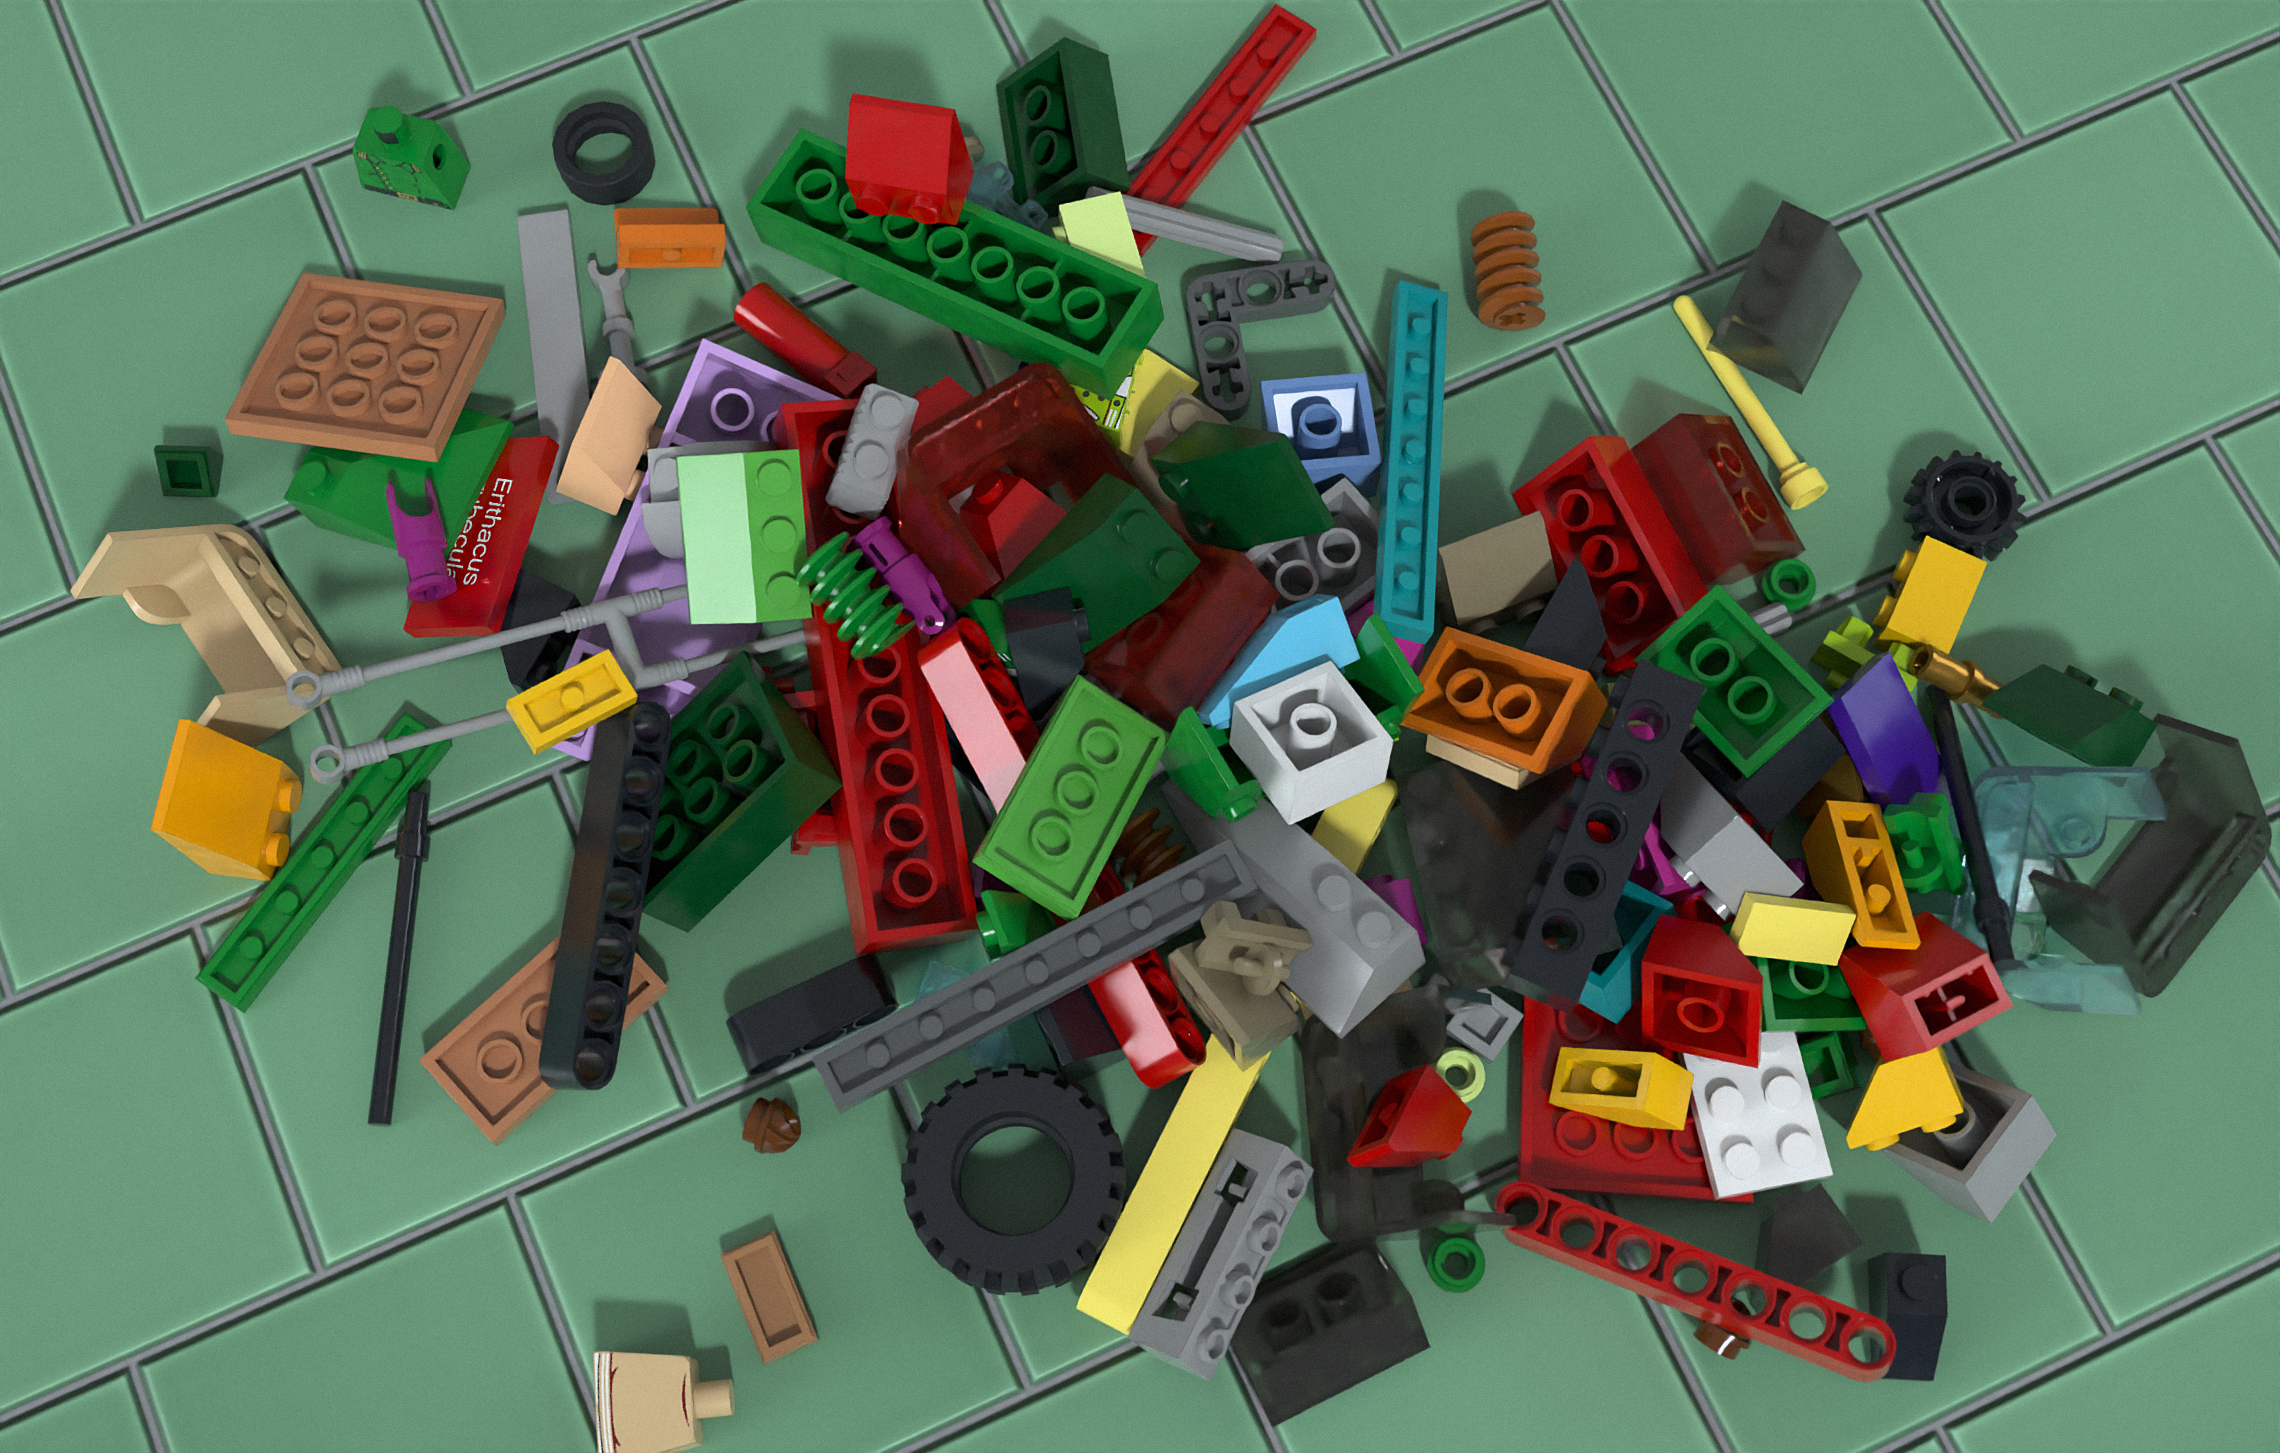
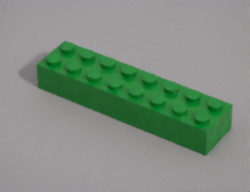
[745,128,1165,401]

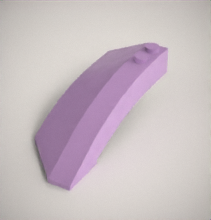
[552,338,844,761]

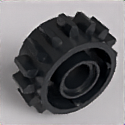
[1903,450,2026,562]

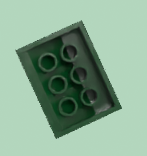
[625,650,843,933]

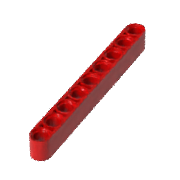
[917,617,1207,1089]

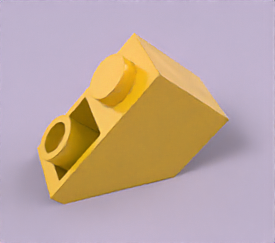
[1846,1045,1963,1151]

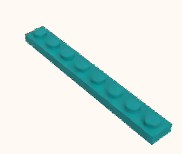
[1373,280,1448,644]

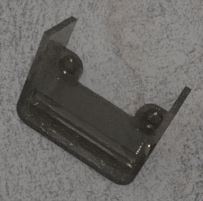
[2028,713,2272,998]
[1301,983,1517,1243]

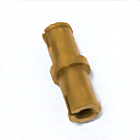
[1909,644,2005,720]

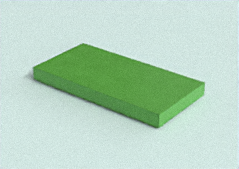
[972,674,1171,922]

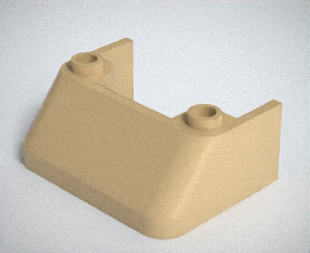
[70,524,342,748]

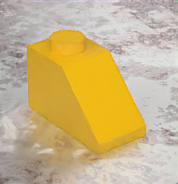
[1549,1047,1695,1131]

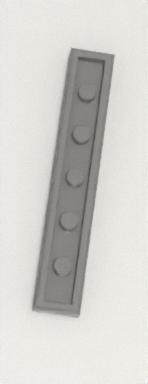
[516,209,592,505]

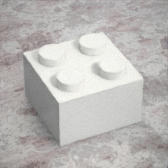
[1229,660,1393,825]

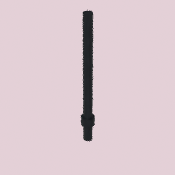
[1925,684,2016,972]
[367,792,431,1127]

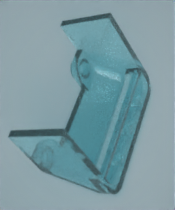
[1948,766,2168,1016]

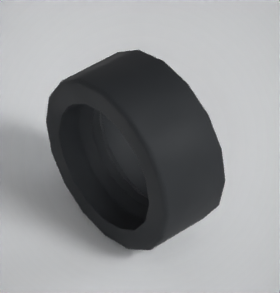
[552,101,656,206]

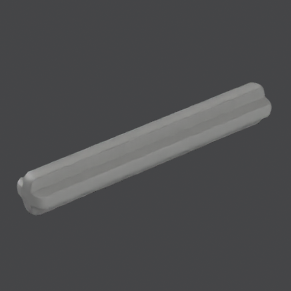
[1085,186,1284,265]

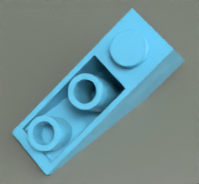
[1193,594,1361,729]

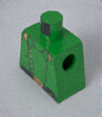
[353,106,471,210]

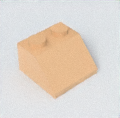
[556,356,664,516]

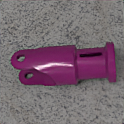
[386,477,457,602]
[847,516,956,635]

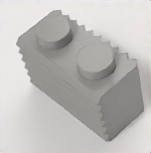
[825,383,919,520]

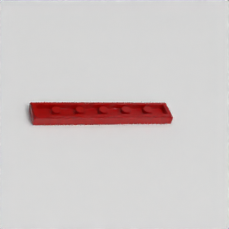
[1123,4,1317,257]

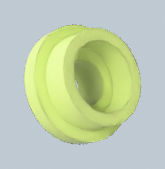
[1430,1047,1485,1103]

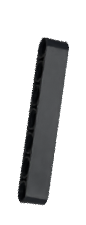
[539,701,672,1090]

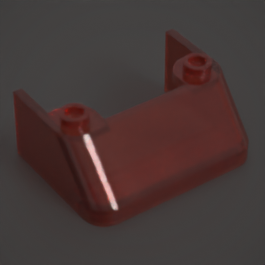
[897,362,1140,613]

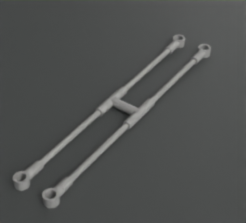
[286,531,914,784]

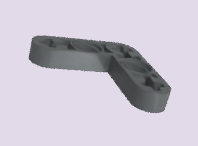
[1186,259,1335,421]

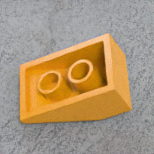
[151,719,302,882]

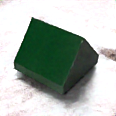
[154,445,224,498]

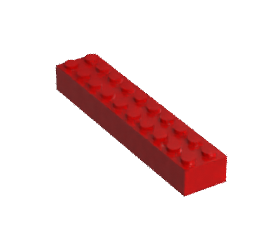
[771,399,979,956]

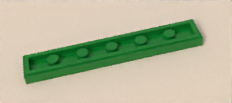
[195,711,453,1013]

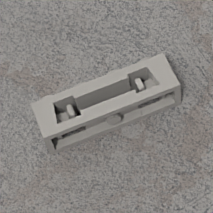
[1127,1128,1314,1381]

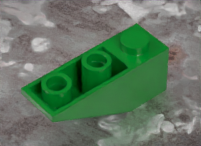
[975,890,1058,964]

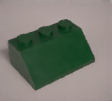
[996,37,1131,221]

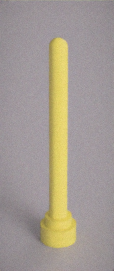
[1673,295,1829,510]

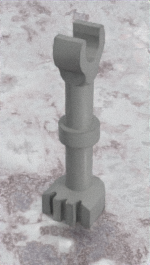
[587,256,649,392]

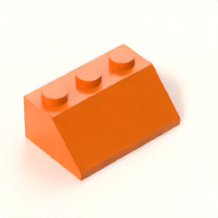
[1400,626,1608,774]

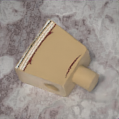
[593,1351,735,1453]

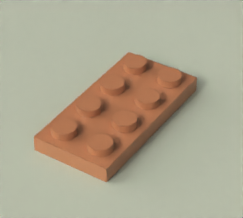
[419,934,670,1146]

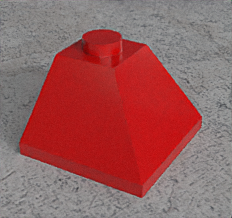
[956,470,1068,600]

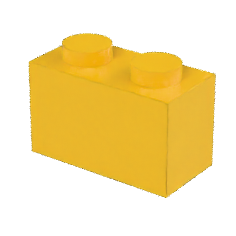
[1872,536,1988,655]

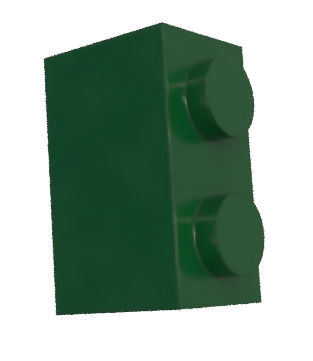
[1982,664,2158,782]

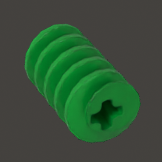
[795,531,916,660]

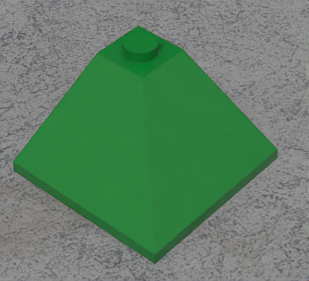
[283,408,515,562]

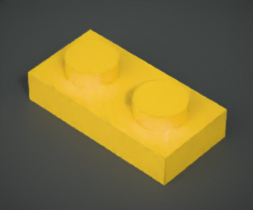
[506,649,638,755]

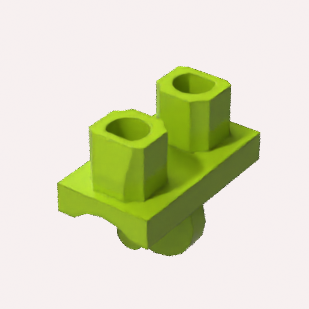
[1810,616,1919,694]

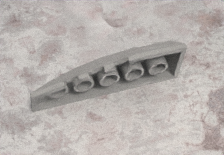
[1159,778,1426,1039]

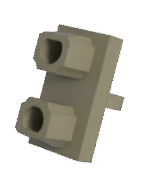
[1193,900,1313,996]

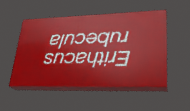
[403,436,560,638]

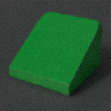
[1798,1031,1865,1101]

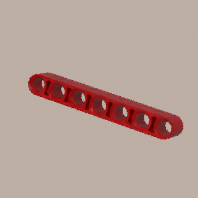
[1494,1181,1896,1383]

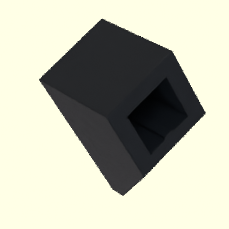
[500,568,582,694]

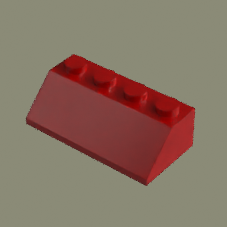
[1512,435,1708,677]

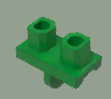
[1882,792,1969,896]

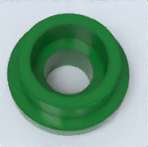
[1761,559,1816,612]
[1426,1234,1485,1293]

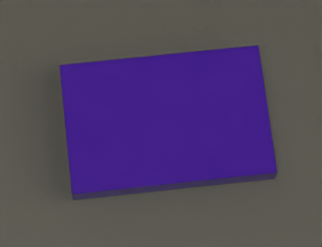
[1827,651,1952,837]

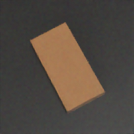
[720,1231,820,1365]

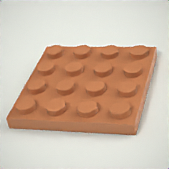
[225,273,506,463]

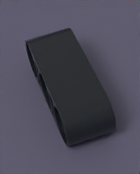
[726,954,899,1076]

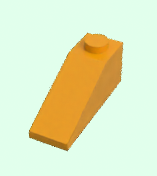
[1801,800,1921,950]

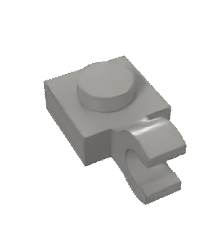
[1418,973,1524,1064]

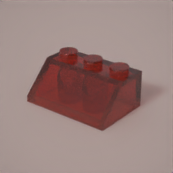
[1631,413,1806,586]
[1083,540,1280,723]

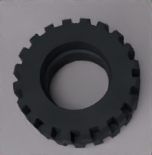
[901,1063,1126,1296]

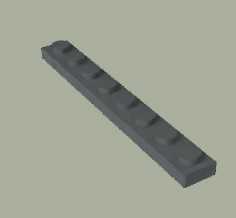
[811,838,1258,1114]

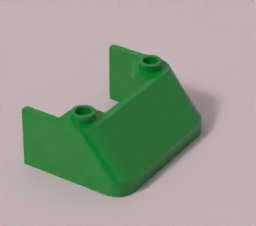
[1160,613,1425,823]

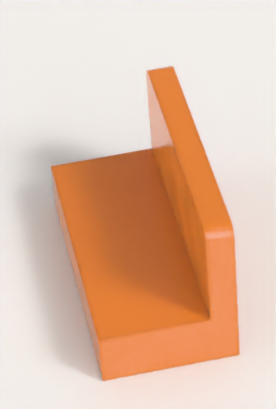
[614,208,726,269]

